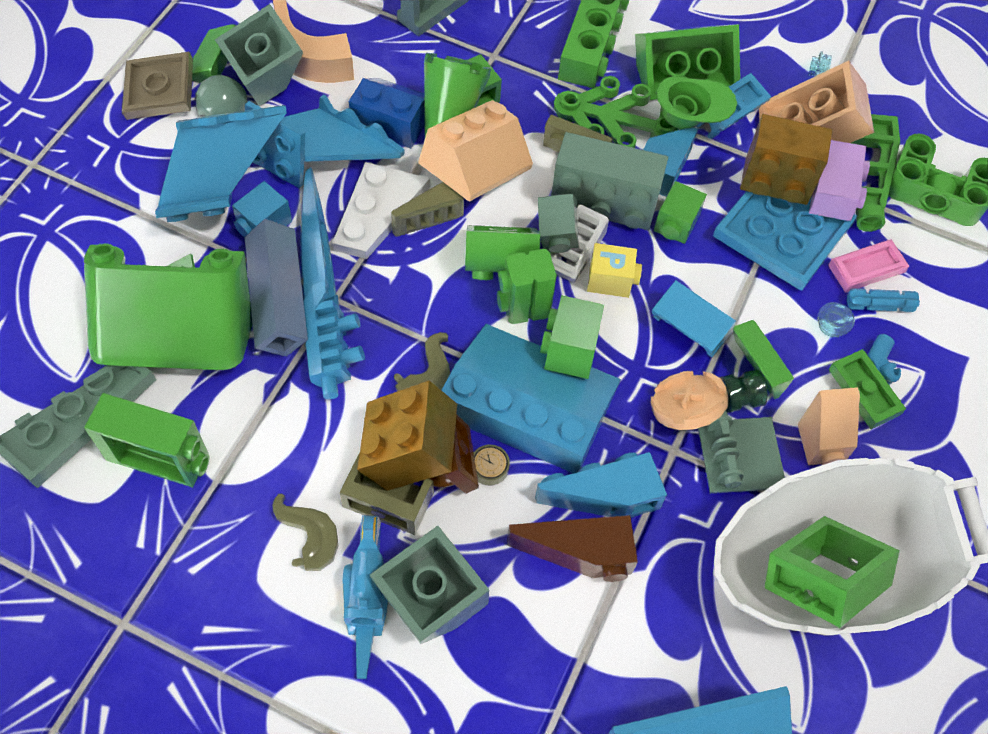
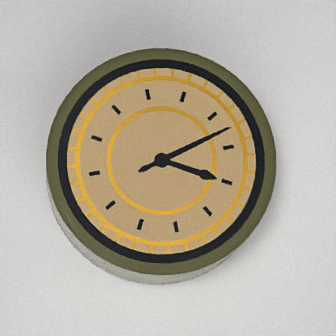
[474,445,510,486]

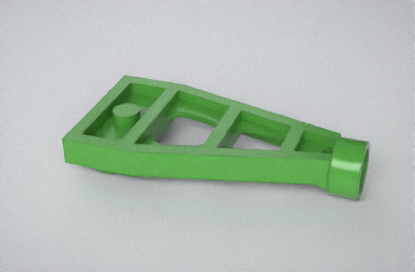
[851,114,900,232]

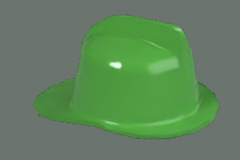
[656,76,737,130]

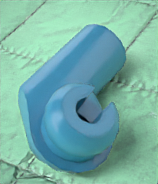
[868,334,901,385]

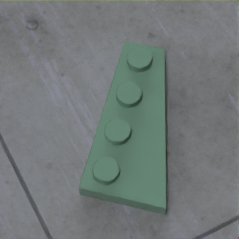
[0,365,157,488]

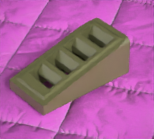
[391,182,464,237]

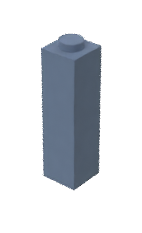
[245,219,308,357]

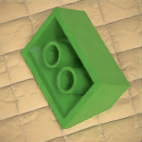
[635,24,740,100]

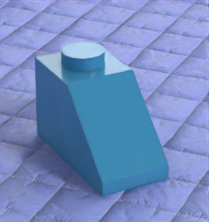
[643,127,698,197]

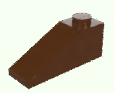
[507,515,638,582]

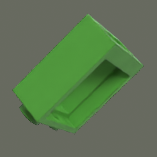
[84,393,210,488]
[765,516,900,628]

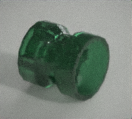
[719,370,768,413]

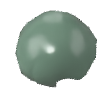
[195,75,247,116]

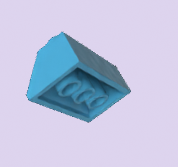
[608,686,792,734]

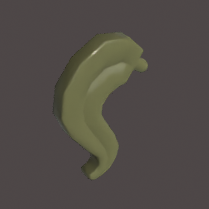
[394,332,450,391]
[272,493,339,571]

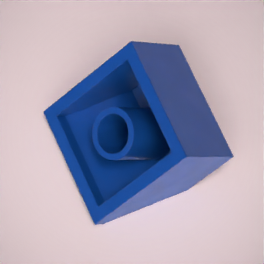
[348,78,425,149]

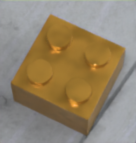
[740,114,833,205]
[357,380,457,491]

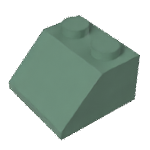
[215,4,303,106]
[370,526,490,644]

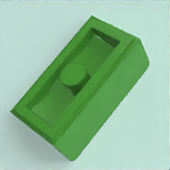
[192,24,236,83]
[733,319,794,400]

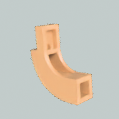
[273,0,355,83]

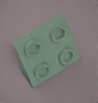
[698,411,785,493]

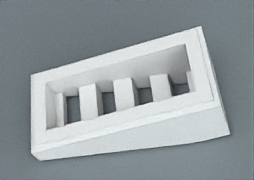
[550,205,609,283]

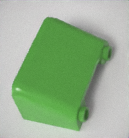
[84,243,253,370]

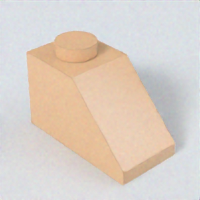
[797,387,860,465]

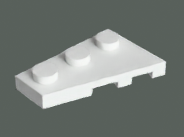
[332,162,431,259]

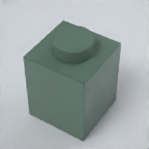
[538,194,579,253]

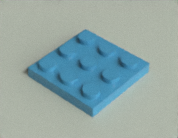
[713,191,857,291]

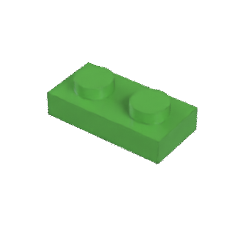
[828,349,906,429]

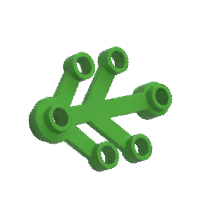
[554,76,678,148]

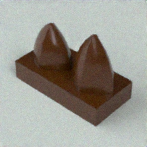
[429,414,479,494]

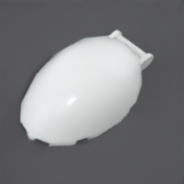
[713,458,988,636]

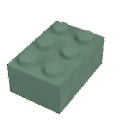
[551,132,669,231]

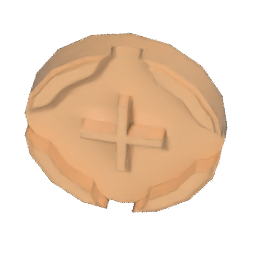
[651,371,728,430]

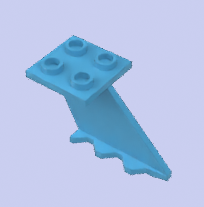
[245,94,405,188]
[155,105,287,222]

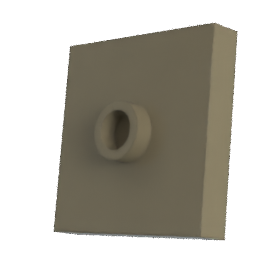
[122,51,193,120]

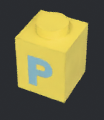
[587,243,642,298]

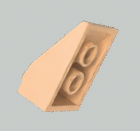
[759,60,874,143]

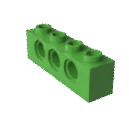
[558,0,630,88]

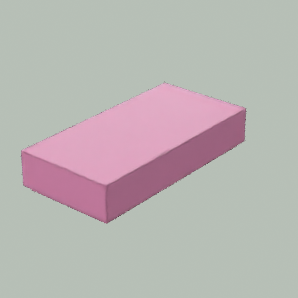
[828,239,909,293]

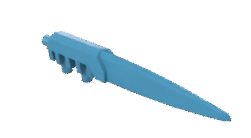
[300,167,365,399]

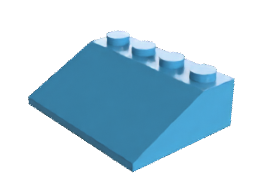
[442,324,621,473]

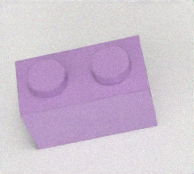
[809,140,870,221]

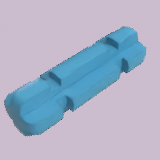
[847,288,920,312]

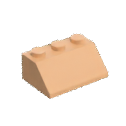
[418,100,533,202]

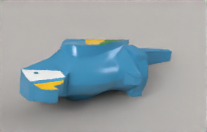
[342,515,388,679]

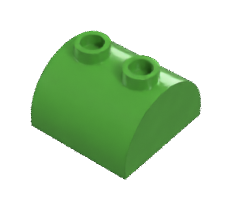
[465,225,540,280]

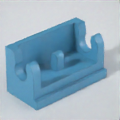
[696,73,771,139]
[651,280,736,357]

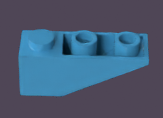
[535,452,667,517]

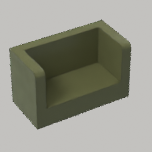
[339,452,434,535]

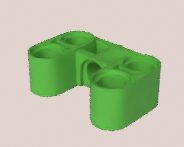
[888,133,988,226]

